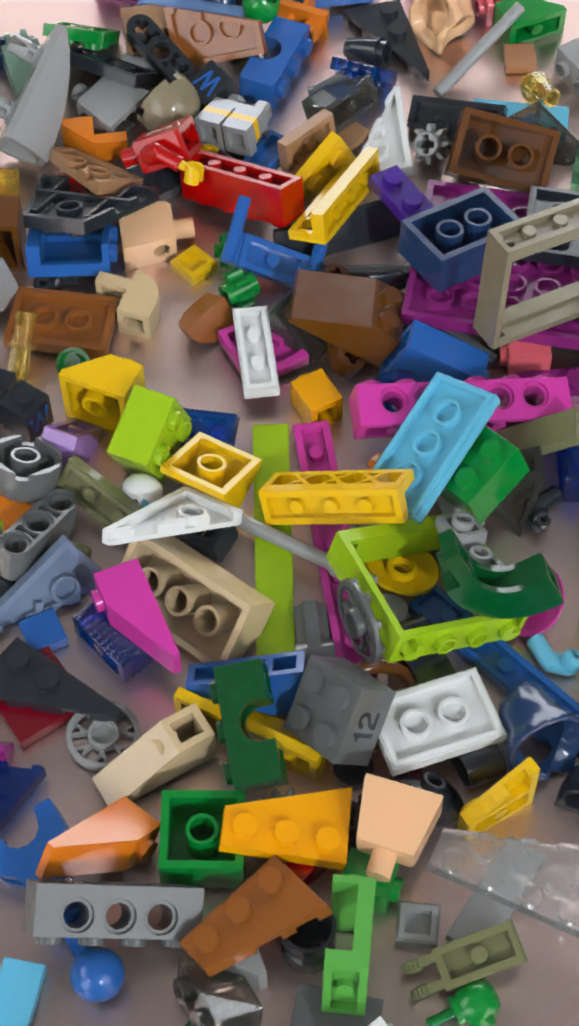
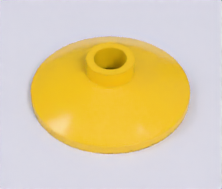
[365,552,439,596]

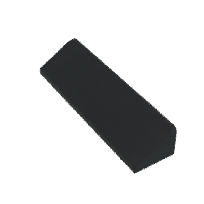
[273,200,401,257]

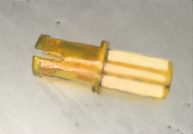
[7,311,38,382]

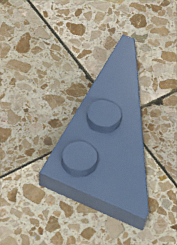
[0,535,103,633]

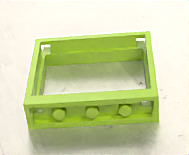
[326,511,528,663]

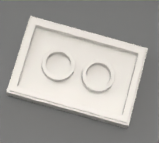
[377,667,507,777]

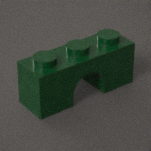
[209,658,289,793]

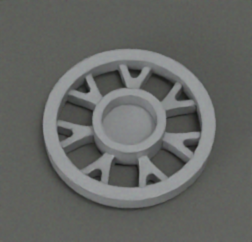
[66,701,141,771]

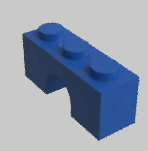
[239,16,313,110]

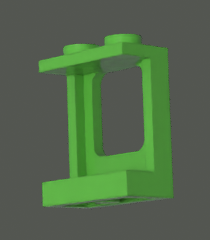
[321,874,376,1016]

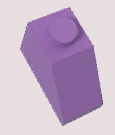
[42,418,105,471]

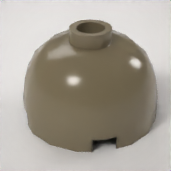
[137,73,201,131]

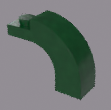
[436,528,564,619]

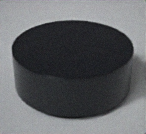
[333,759,373,791]

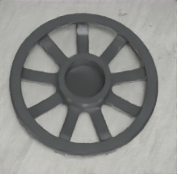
[337,578,385,664]

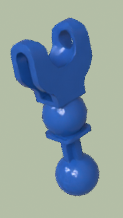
[0,798,125,1003]

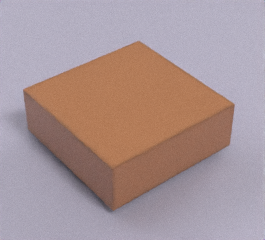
[502,43,537,74]

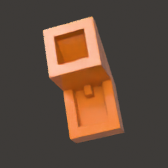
[61,116,128,163]

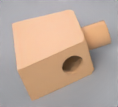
[118,201,195,271]
[356,773,443,882]

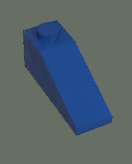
[185,650,307,716]

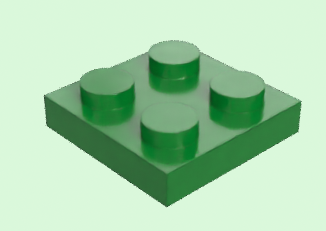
[42,21,120,50]

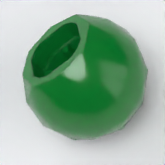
[242,0,280,24]

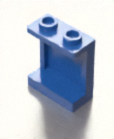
[25,223,120,278]

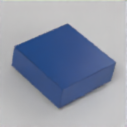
[18,608,69,651]

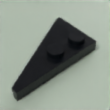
[343,0,430,82]
[0,637,123,722]

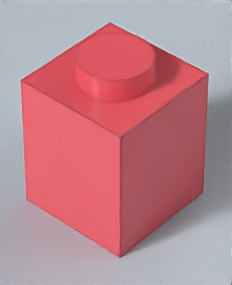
[499,341,552,376]

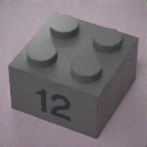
[284,654,396,766]

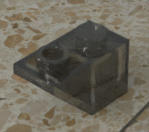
[173,956,264,1026]

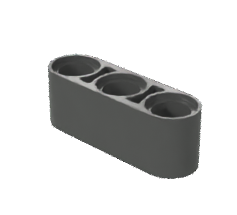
[0,489,77,581]

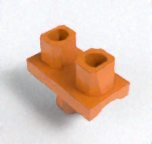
[277,0,329,44]

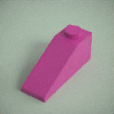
[90,558,182,674]

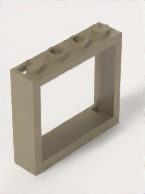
[473,198,579,350]

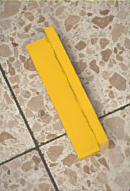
[288,147,380,245]
[258,469,415,525]
[173,687,329,783]

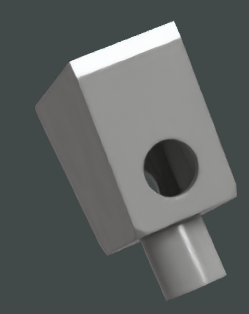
[71,77,149,137]

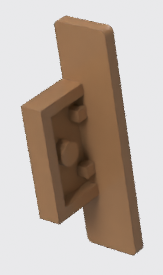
[276,109,371,175]

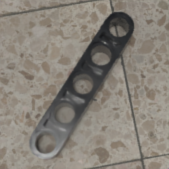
[397,614,507,789]

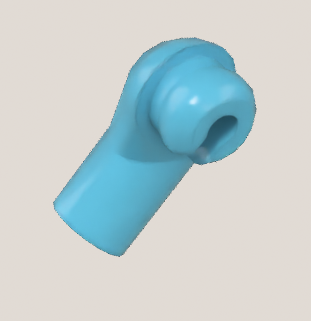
[527,634,579,676]

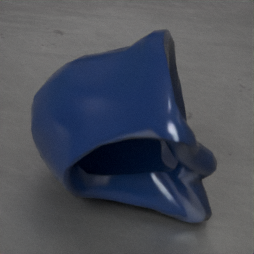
[498,681,579,780]

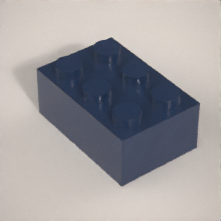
[398,186,520,292]

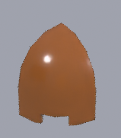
[179,292,234,344]

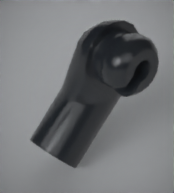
[33,276,81,290]
[525,485,563,532]

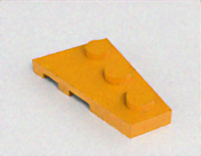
[218,787,352,871]

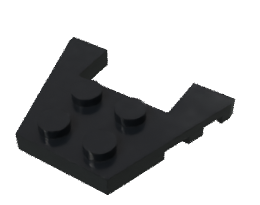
[23,174,160,237]

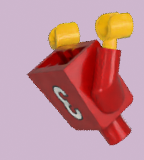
[121,115,218,186]

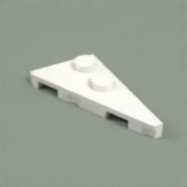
[360,85,414,176]
[102,486,243,546]

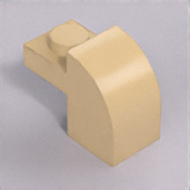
[95,269,161,340]

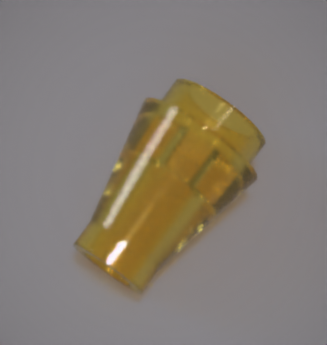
[520,71,561,107]

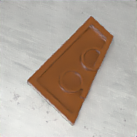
[178,855,333,977]

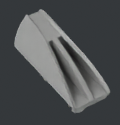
[0,24,70,167]

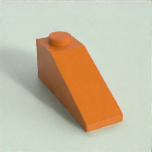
[35,796,160,879]

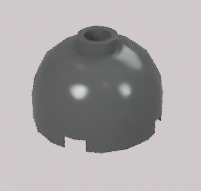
[0,435,62,503]

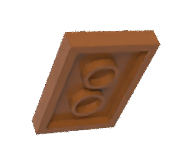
[3,286,120,358]

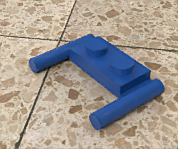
[220,195,329,289]

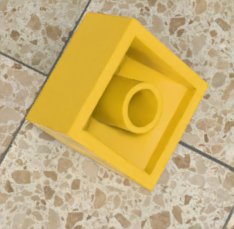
[58,354,146,435]

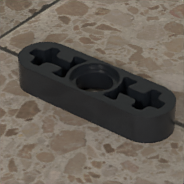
[126,14,195,83]

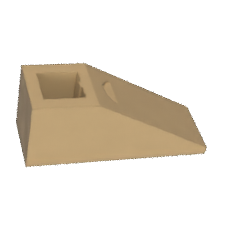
[92,703,217,806]

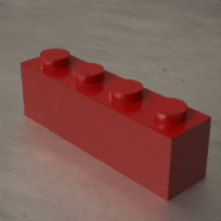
[180,150,305,228]

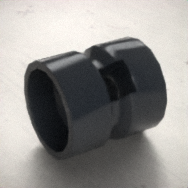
[281,914,336,974]

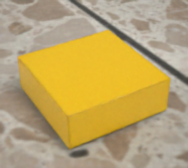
[170,244,218,287]

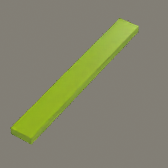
[253,424,295,656]

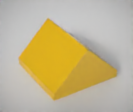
[160,432,262,509]

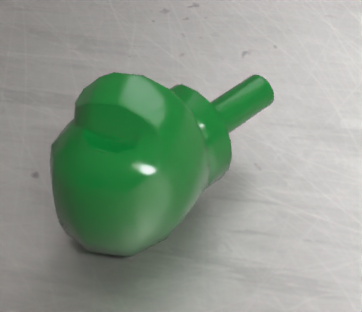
[426,978,501,1026]

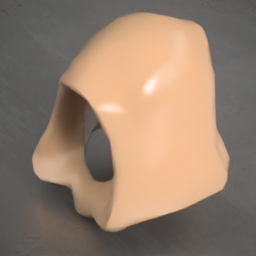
[409,0,475,55]

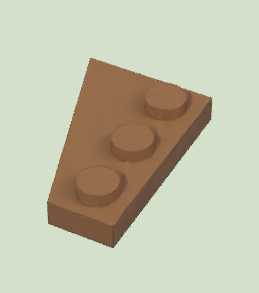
[49,146,144,196]

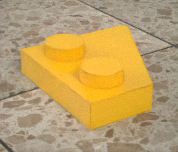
[295,131,356,201]
[457,756,540,843]

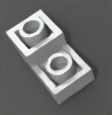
[435,512,505,566]

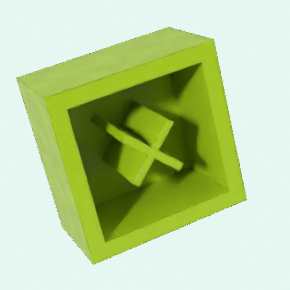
[107,384,192,485]

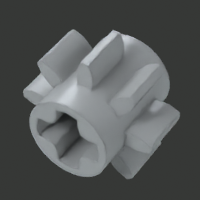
[410,123,453,165]

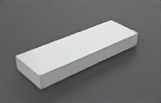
[232,305,280,399]

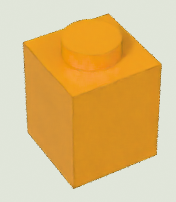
[290,368,343,425]

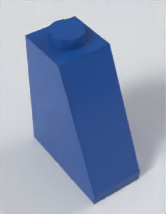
[377,319,490,384]

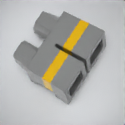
[194,94,272,157]

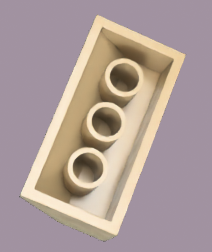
[121,536,275,662]

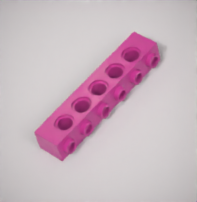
[349,373,572,439]

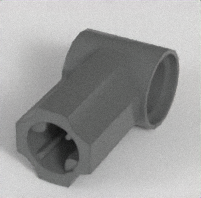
[293,600,336,663]

